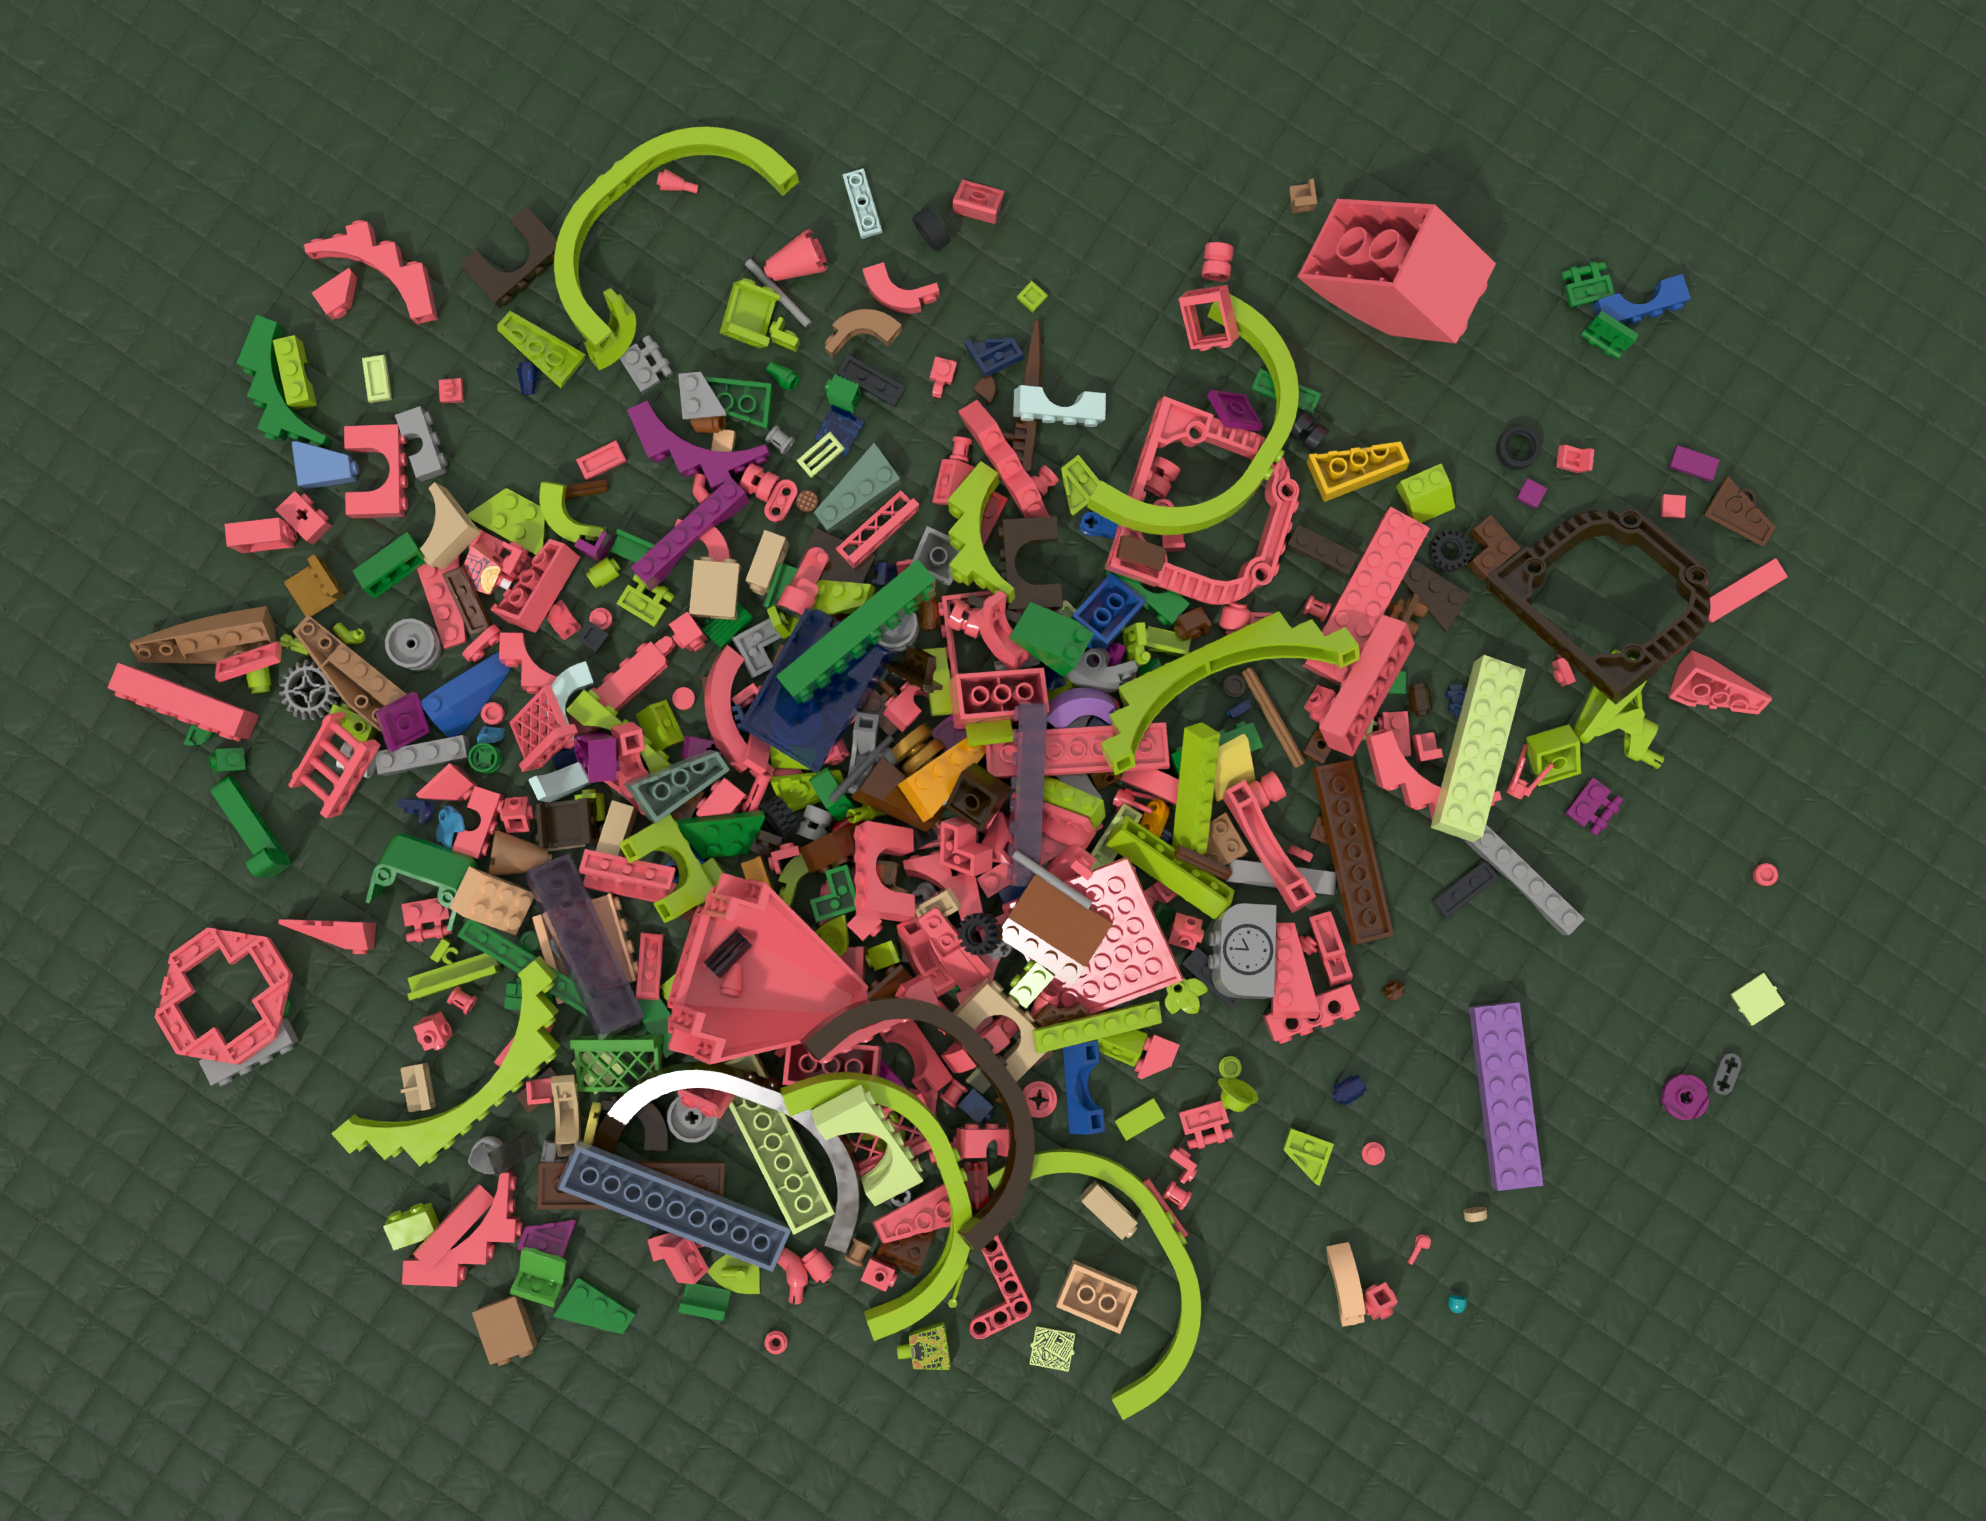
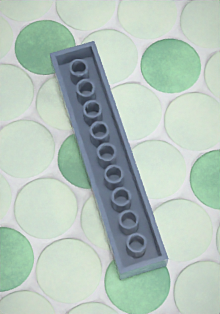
[558,1140,791,1272]

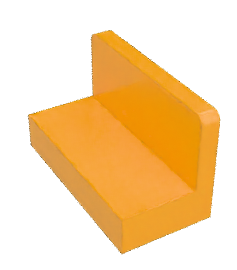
[741,856,775,892]

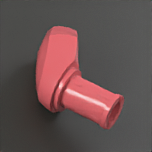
[777,1247,808,1304]

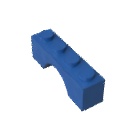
[1592,274,1691,325]
[1063,1040,1105,1135]

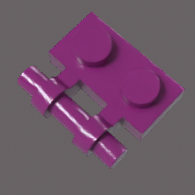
[1565,777,1623,836]

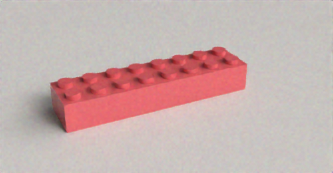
[1302,507,1430,686]

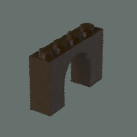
[460,206,557,309]
[998,516,1063,612]

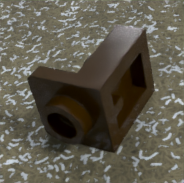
[750,830,782,857]

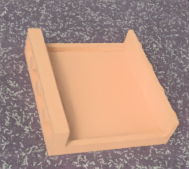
[532,893,639,1004]

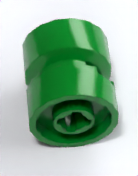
[468,743,504,774]

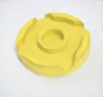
[584,1102,602,1145]

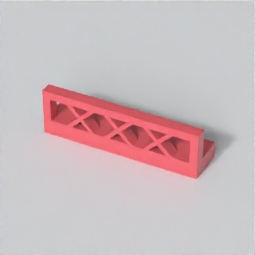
[836,490,919,569]
[1009,791,1096,850]

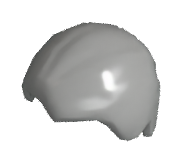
[468,1136,506,1174]

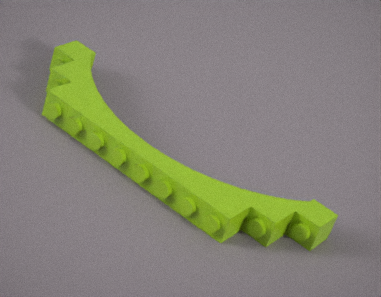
[1100,611,1360,775]
[332,956,560,1166]

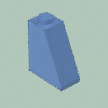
[292,441,359,490]

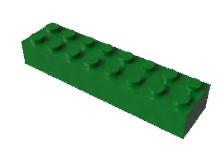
[776,559,937,704]

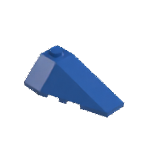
[420,652,512,738]

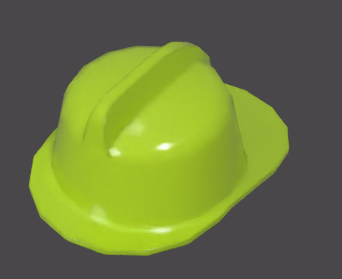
[1218,1078,1259,1112]

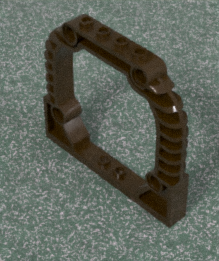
[1486,509,1711,705]

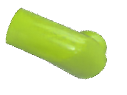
[332,622,365,644]

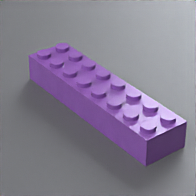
[1469,1002,1543,1191]

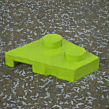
[1061,455,1100,517]
[1283,1128,1334,1186]

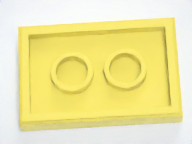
[1213,734,1256,802]

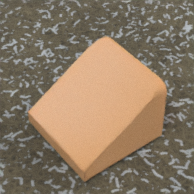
[711,430,736,452]

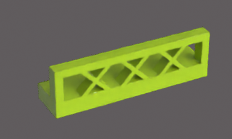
[407,953,502,1000]

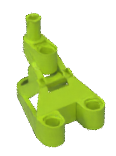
[1573,649,1664,769]

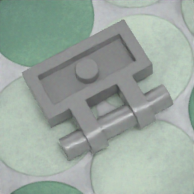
[620,335,673,394]

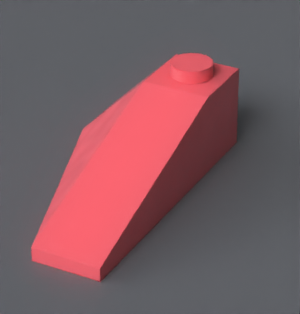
[279,919,376,954]

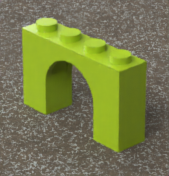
[618,814,713,923]

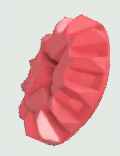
[1022,1081,1057,1118]

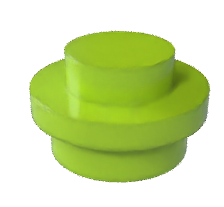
[1219,1056,1242,1079]

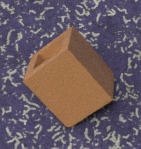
[1289,178,1317,213]

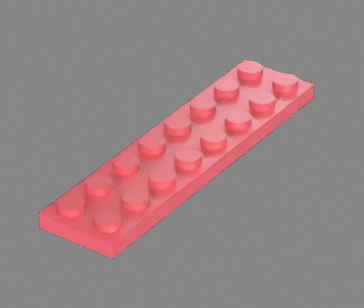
[985,722,1170,779]

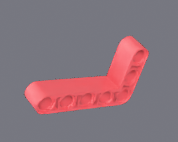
[970,1212,1031,1339]

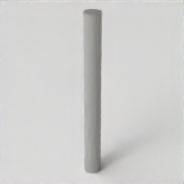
[745,259,812,328]
[1012,850,1093,909]

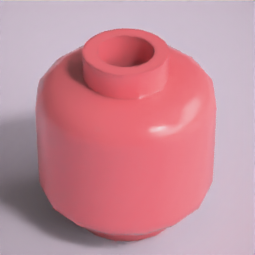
[1219,602,1251,634]

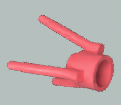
[1506,744,1554,800]
[1112,788,1168,830]

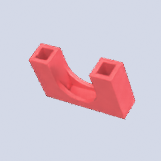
[344,424,408,519]
[854,821,915,922]

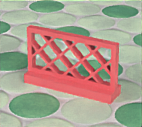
[509,684,578,772]
[849,1091,931,1177]

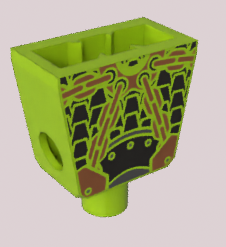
[897,1321,951,1370]

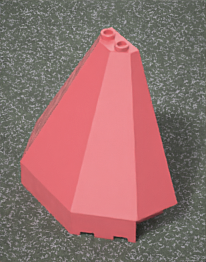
[668,872,868,1065]

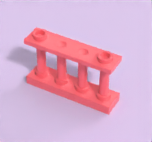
[288,712,381,819]
[579,849,677,902]

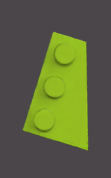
[803,580,875,624]
[770,770,844,812]

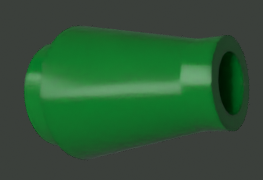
[766,361,800,391]

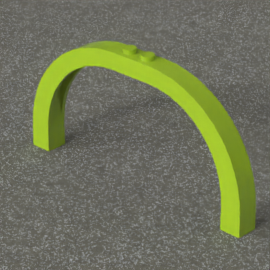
[554,127,799,354]
[1087,294,1299,535]
[780,1072,972,1341]
[987,1149,1201,1420]

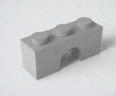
[395,406,447,482]

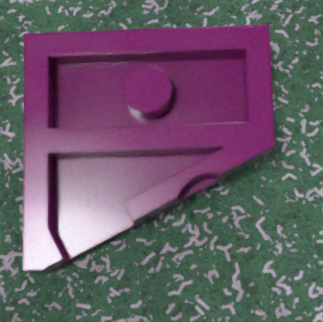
[517,1220,577,1258]

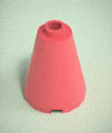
[764,228,828,281]

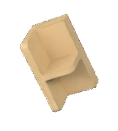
[400,1062,436,1112]

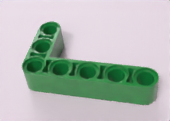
[210,775,292,878]

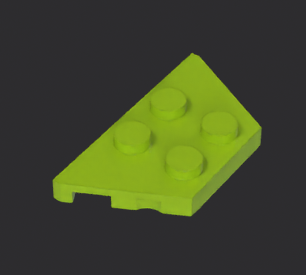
[468,488,546,555]

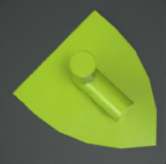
[707,1254,760,1294]

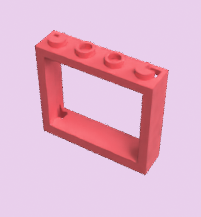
[938,590,1032,680]

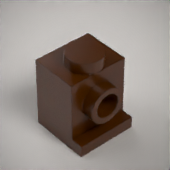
[1174,607,1212,641]
[1301,730,1332,765]

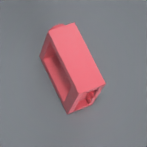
[1179,285,1239,351]
[225,518,297,553]

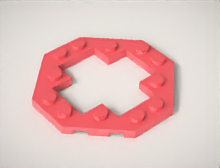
[155,928,293,1065]

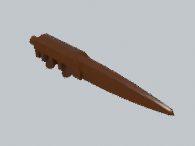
[1003,319,1041,474]

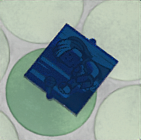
[814,405,865,456]

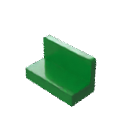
[611,529,655,563]
[764,563,798,610]
[679,1283,731,1321]

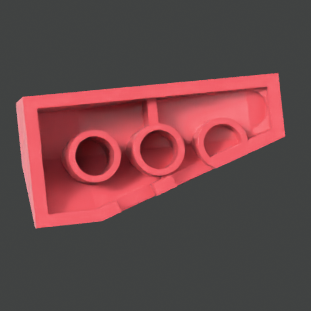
[1668,650,1772,714]

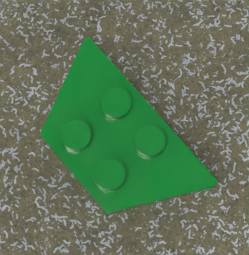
[677,810,765,859]

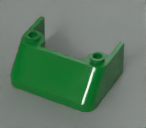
[366,833,477,931]

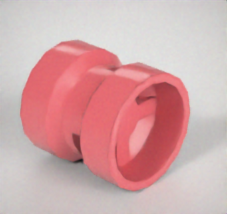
[1031,465,1059,496]

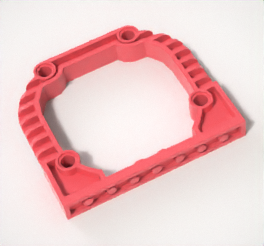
[1105,396,1299,605]

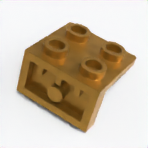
[284,554,346,617]

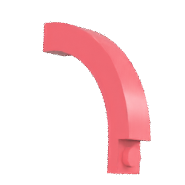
[704,645,775,778]

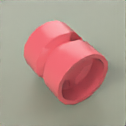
[1201,242,1234,282]
[1144,456,1181,498]
[739,463,780,503]
[947,600,980,638]
[1248,771,1286,810]

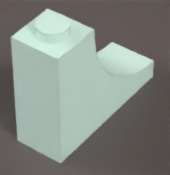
[528,762,594,803]

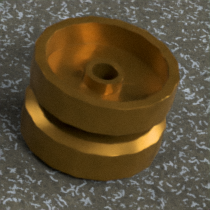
[891,722,946,777]

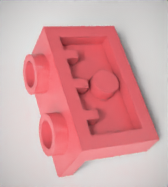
[501,541,532,581]
[1376,711,1411,757]

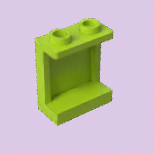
[720,278,781,349]

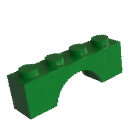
[1103,564,1190,627]

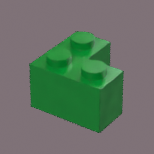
[810,865,856,922]

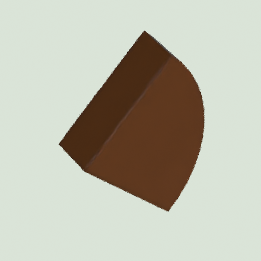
[973,375,995,404]

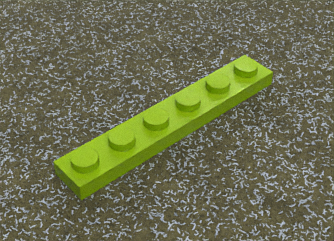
[1032,1000,1162,1054]

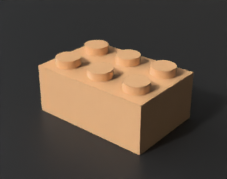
[449,866,535,935]
[1056,1260,1138,1334]

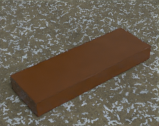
[442,566,492,635]

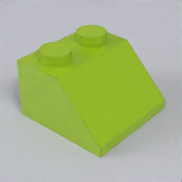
[1396,464,1455,523]
[1526,724,1581,787]

